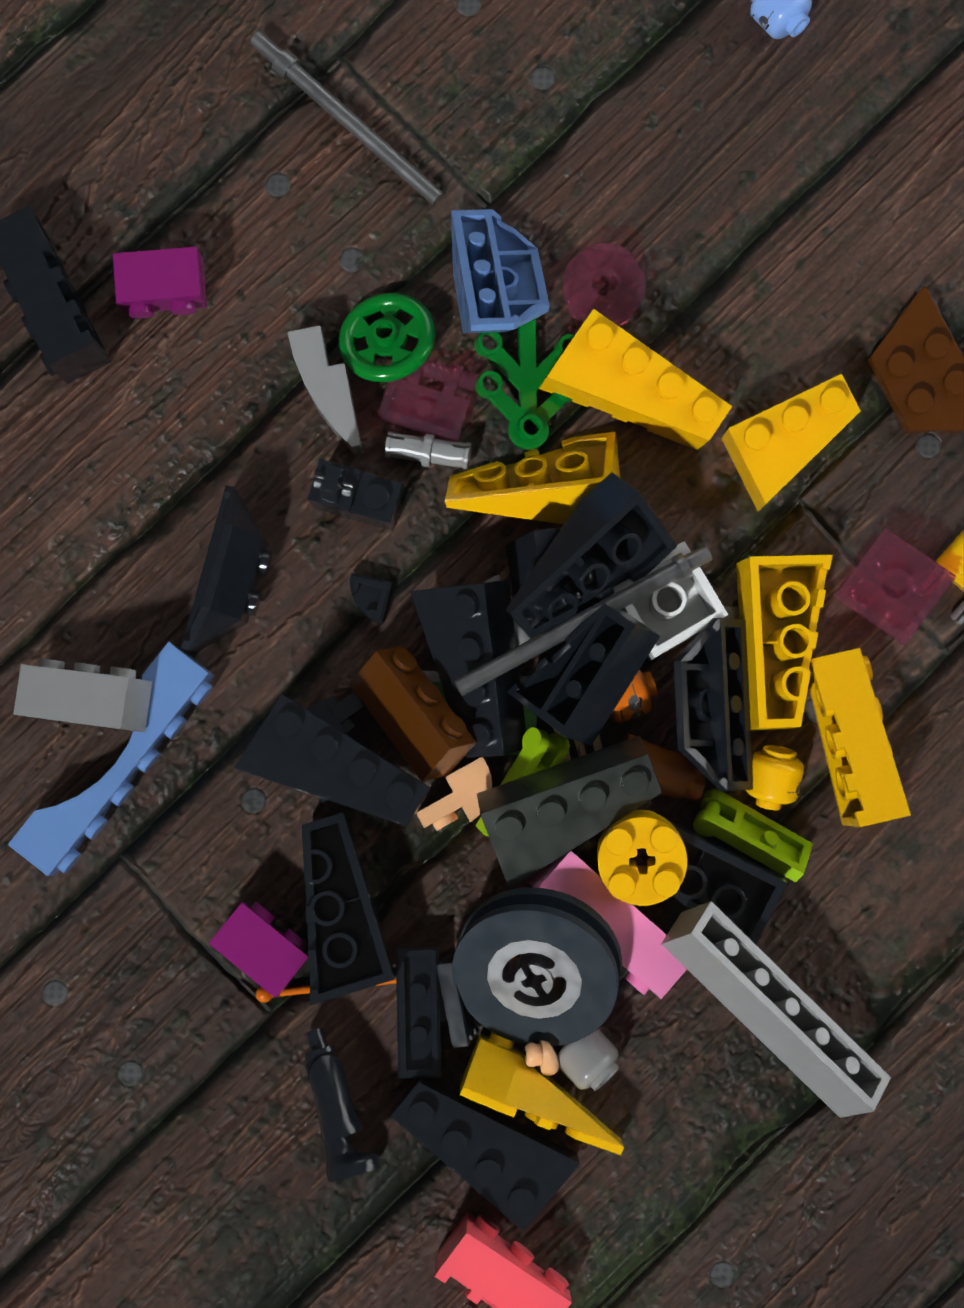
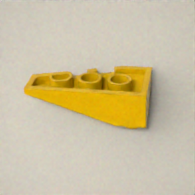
[445,432,620,524]

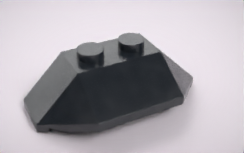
[180,485,272,653]
[674,618,753,791]

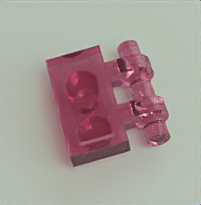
[378,359,479,442]

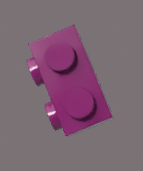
[113,247,207,318]
[208,901,308,998]

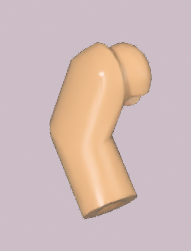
[524,1040,560,1076]

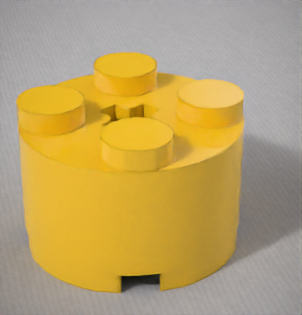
[597,810,687,906]

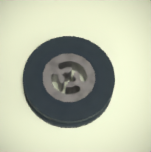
[452,887,622,1046]

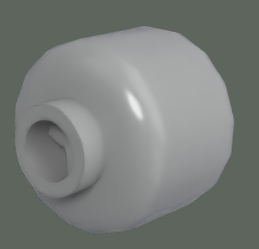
[557,1029,619,1091]

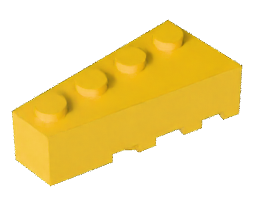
[809,648,911,827]

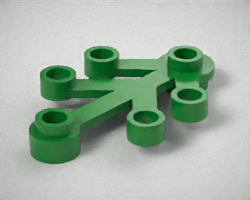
[474,316,575,450]

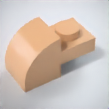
[416,757,492,831]

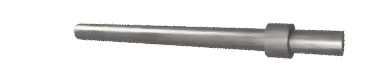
[250,31,444,206]

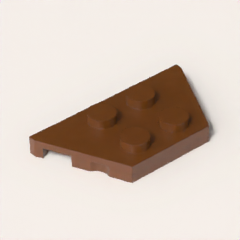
[867,287,964,434]

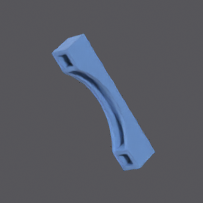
[8,642,215,876]

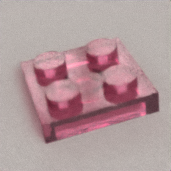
[835,528,956,646]

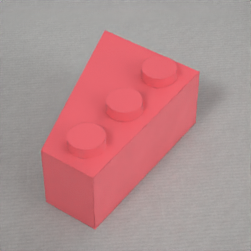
[434,1211,572,1308]

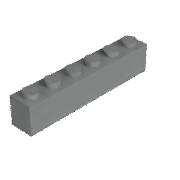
[661,901,891,1118]

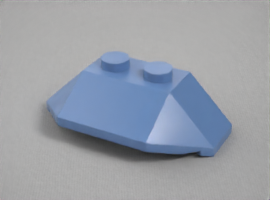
[451,209,549,333]

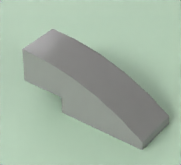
[287,326,363,454]

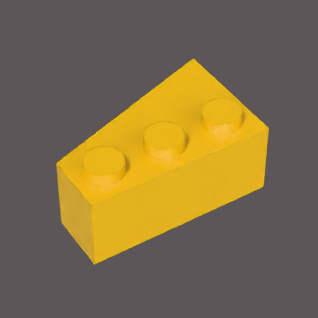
[721,374,861,512]

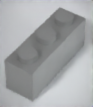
[13,658,152,733]

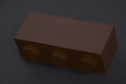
[349,646,477,782]

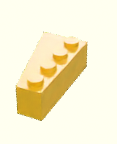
[539,309,732,450]
[736,555,833,730]

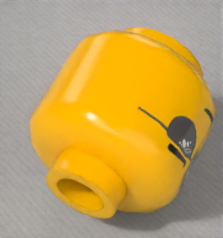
[746,745,804,811]

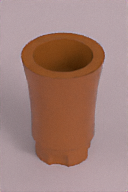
[621,732,706,801]

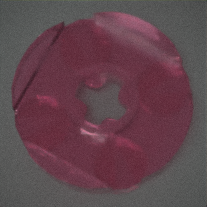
[562,243,646,326]

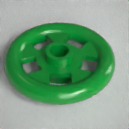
[338,293,436,382]

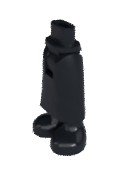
[305,1028,381,1183]

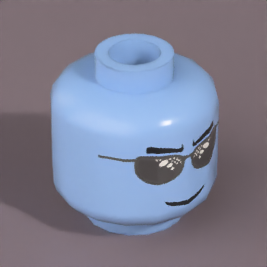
[750,0,812,39]

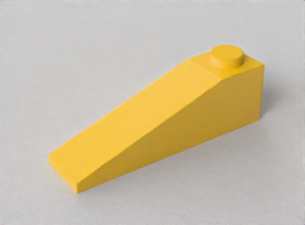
[460,1031,624,1155]

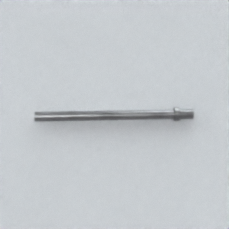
[454,545,712,696]

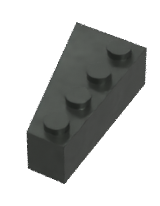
[477,735,662,889]

